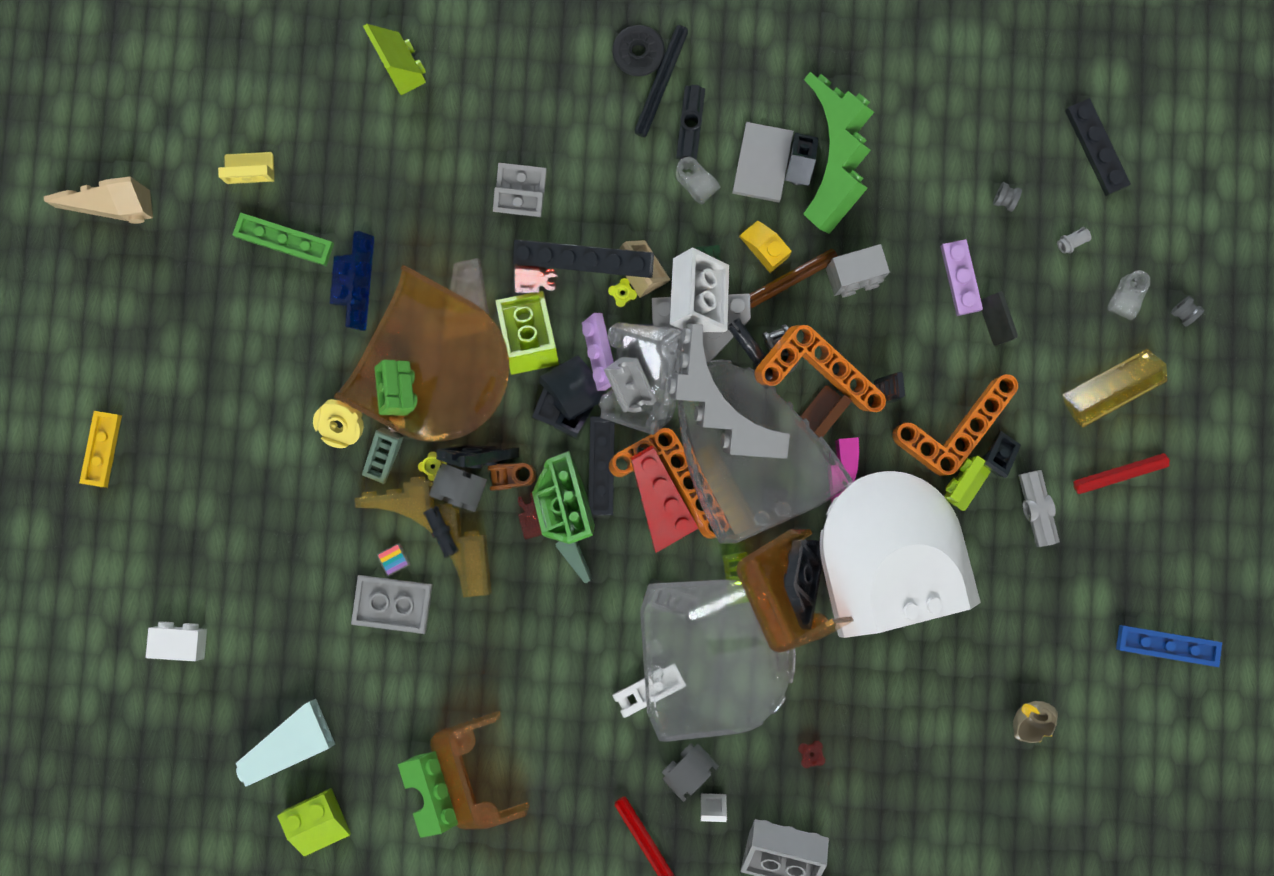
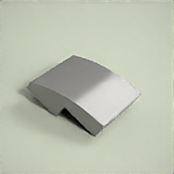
[493,163,547,217]

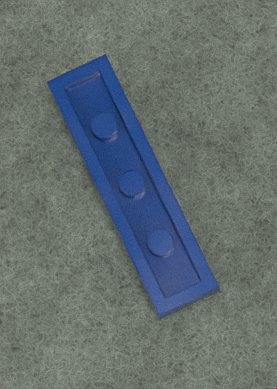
[1116,625,1222,667]

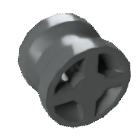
[993,182,1022,212]
[1171,296,1204,327]

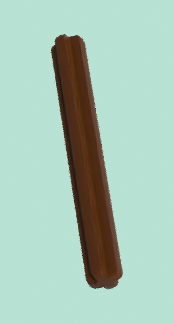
[750,249,838,309]

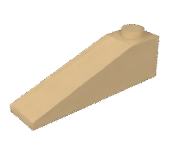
[44,177,153,224]

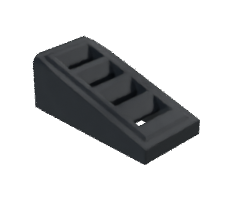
[874,372,905,403]

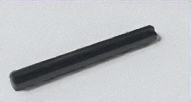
[635,25,688,137]

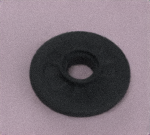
[612,25,665,76]

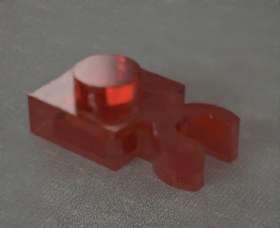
[515,266,557,293]
[518,493,542,540]

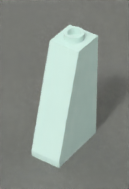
[236,699,335,787]

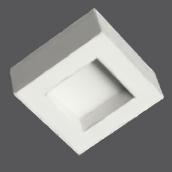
[701,793,727,822]

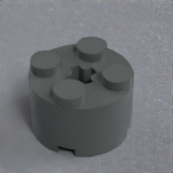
[429,463,487,512]
[662,743,719,802]

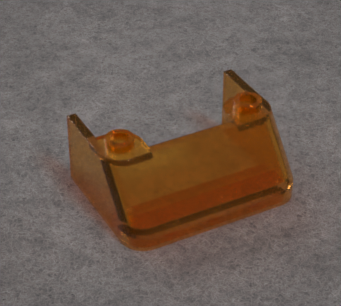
[737,529,854,652]
[430,711,530,830]

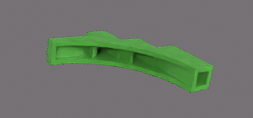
[804,72,874,234]

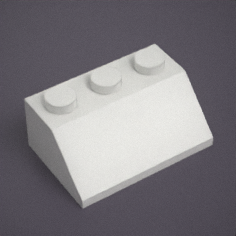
[670,247,729,332]

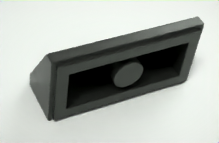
[981,291,1018,346]

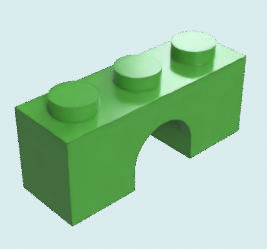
[398,751,458,838]

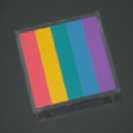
[376,543,411,577]

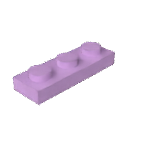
[940,239,983,316]
[582,313,614,391]

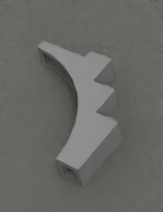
[667,323,790,459]

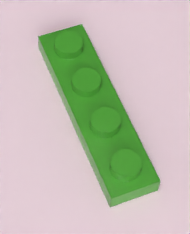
[233,213,334,266]

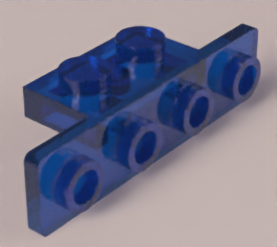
[330,231,374,331]

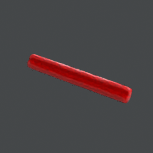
[1073,453,1170,494]
[615,796,675,876]

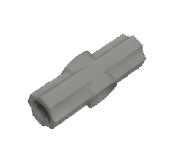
[1019,470,1060,547]

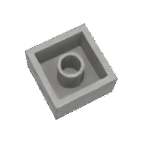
[826,244,890,298]

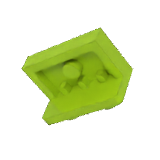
[944,455,991,511]

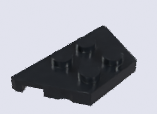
[436,445,519,468]
[784,540,822,630]

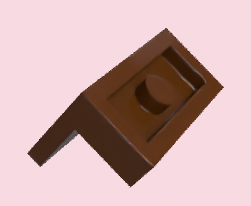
[796,385,852,441]

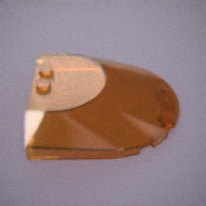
[334,265,509,442]

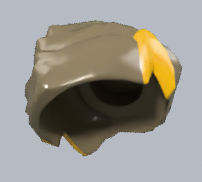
[1013,701,1058,743]

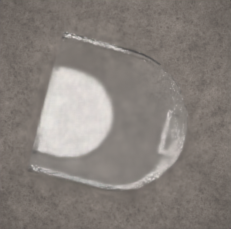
[640,580,796,742]

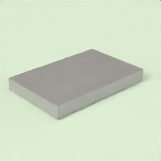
[732,122,794,202]
[351,575,433,634]

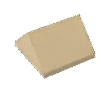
[620,240,670,298]

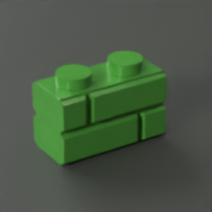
[374,360,417,416]

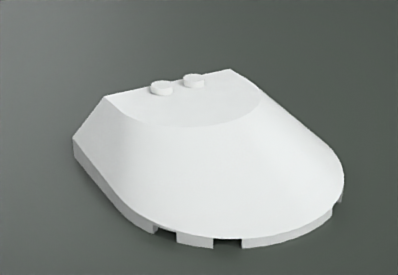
[820,471,981,638]

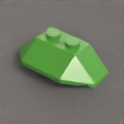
[532,451,595,544]

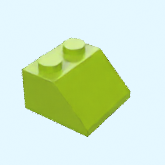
[277,788,351,856]

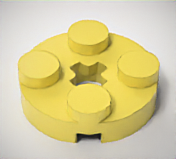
[313,399,364,448]

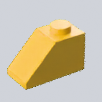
[739,221,792,273]

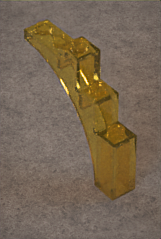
[355,477,491,598]

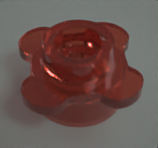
[798,741,825,768]

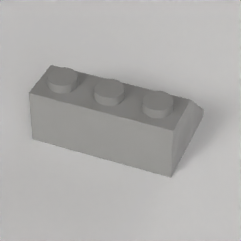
[740,819,829,876]

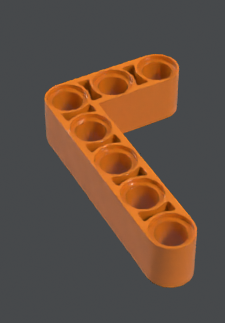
[754,325,886,412]
[892,374,1018,476]
[609,428,727,539]

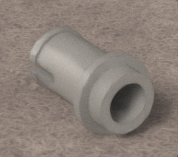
[1057,227,1091,254]

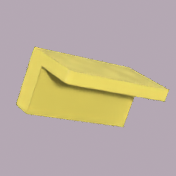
[218,152,275,184]

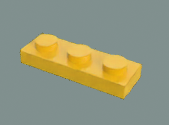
[79,411,122,488]

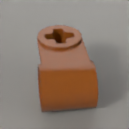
[488,463,537,491]

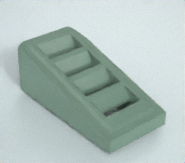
[362,428,404,484]
[556,541,592,583]

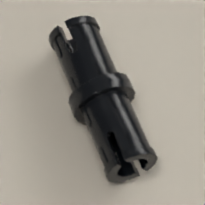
[423,506,459,558]

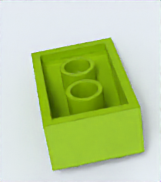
[363,24,426,95]
[495,291,559,375]

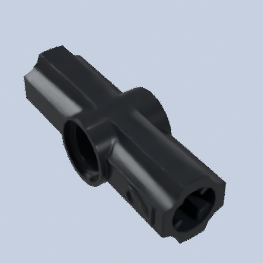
[676,85,706,162]

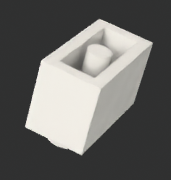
[146,622,207,661]

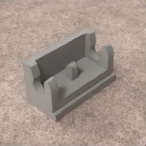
[604,357,657,412]

